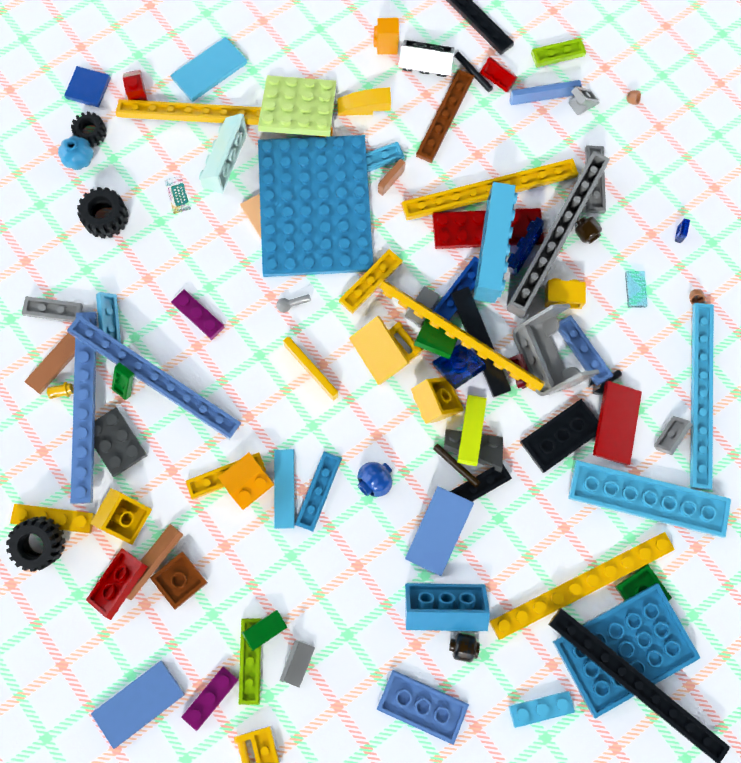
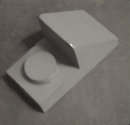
[568,86,600,115]

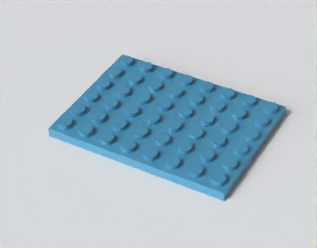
[258,135,373,277]

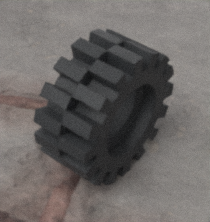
[71,111,107,147]

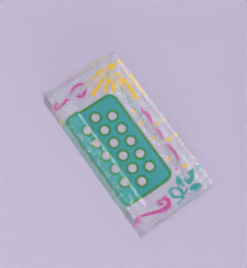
[164,175,191,214]

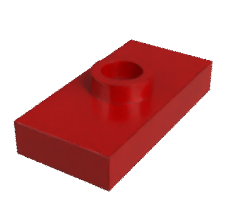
[479,57,518,93]

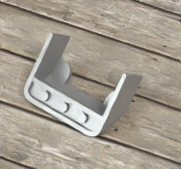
[513,304,600,396]

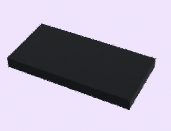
[520,399,598,473]

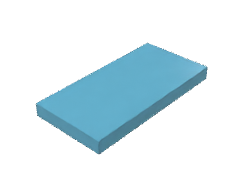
[170,37,248,102]

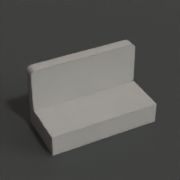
[279,640,315,688]

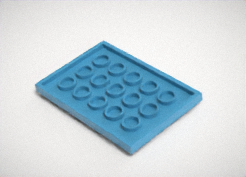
[552,583,701,719]

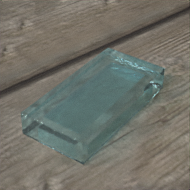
[625,271,648,308]

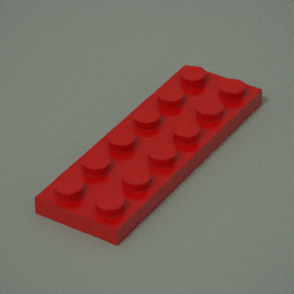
[432,208,544,249]

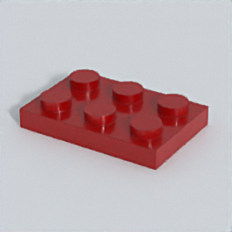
[86,548,148,620]

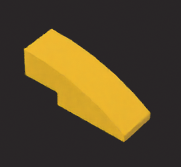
[337,87,391,116]

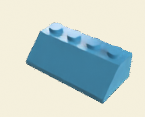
[405,583,490,631]

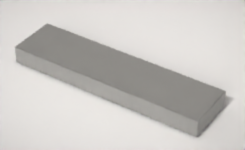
[585,145,606,214]

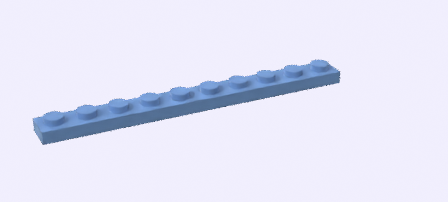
[70,312,97,504]
[67,315,241,440]

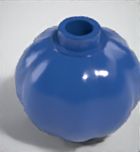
[357,462,393,497]

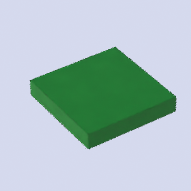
[414,318,458,359]
[615,564,672,601]

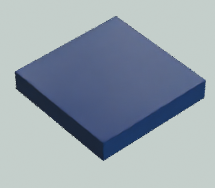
[64,66,111,108]

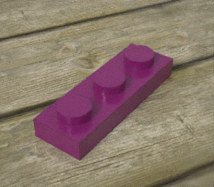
[171,289,225,341]
[181,666,239,731]

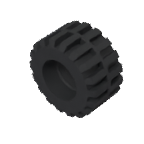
[77,187,129,239]
[6,516,66,572]

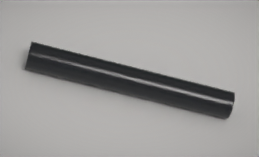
[454,51,493,93]

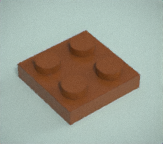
[150,551,208,610]

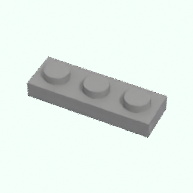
[21,296,83,322]

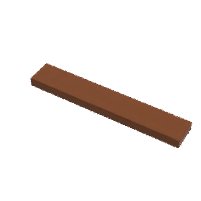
[416,69,474,164]

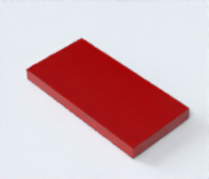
[593,381,642,466]

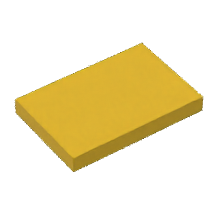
[349,316,410,385]

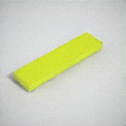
[457,395,487,466]

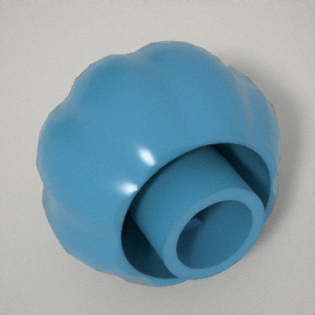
[58,136,94,170]

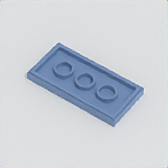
[405,486,474,576]
[91,660,185,749]
[376,670,469,745]

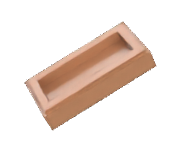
[378,159,406,196]

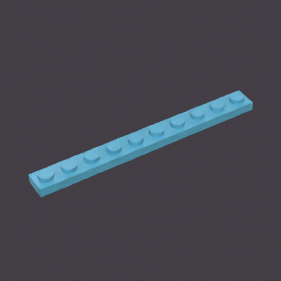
[690,303,714,490]

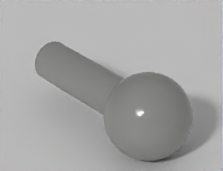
[276,294,311,313]

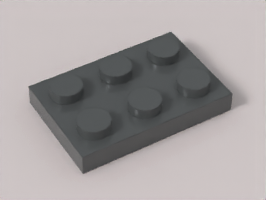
[94,407,148,477]

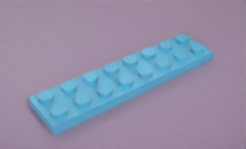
[568,460,731,538]

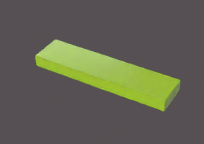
[238,618,262,705]

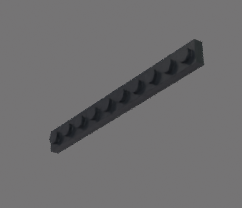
[547,608,731,763]

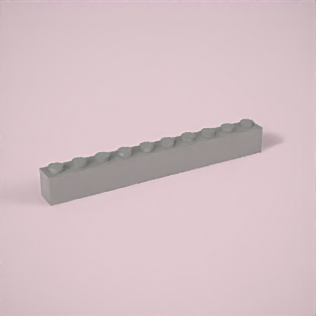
[507,151,610,319]

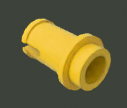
[47,382,74,399]

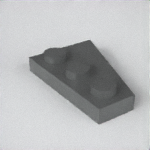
[443,429,503,472]

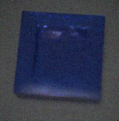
[674,218,690,244]

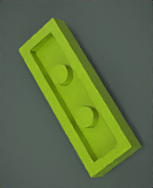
[531,38,586,68]

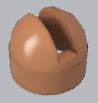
[626,90,641,105]
[689,289,705,304]

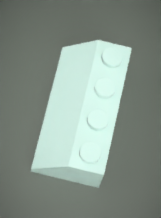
[199,113,248,194]

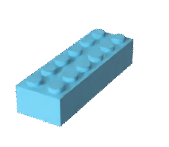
[473,182,518,303]

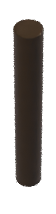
[433,444,481,488]

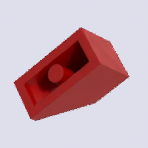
[122,69,148,101]

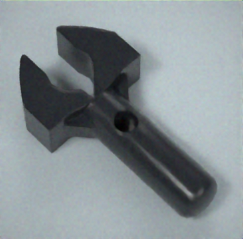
[588,370,622,395]

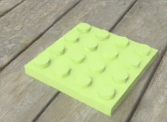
[258,75,336,137]

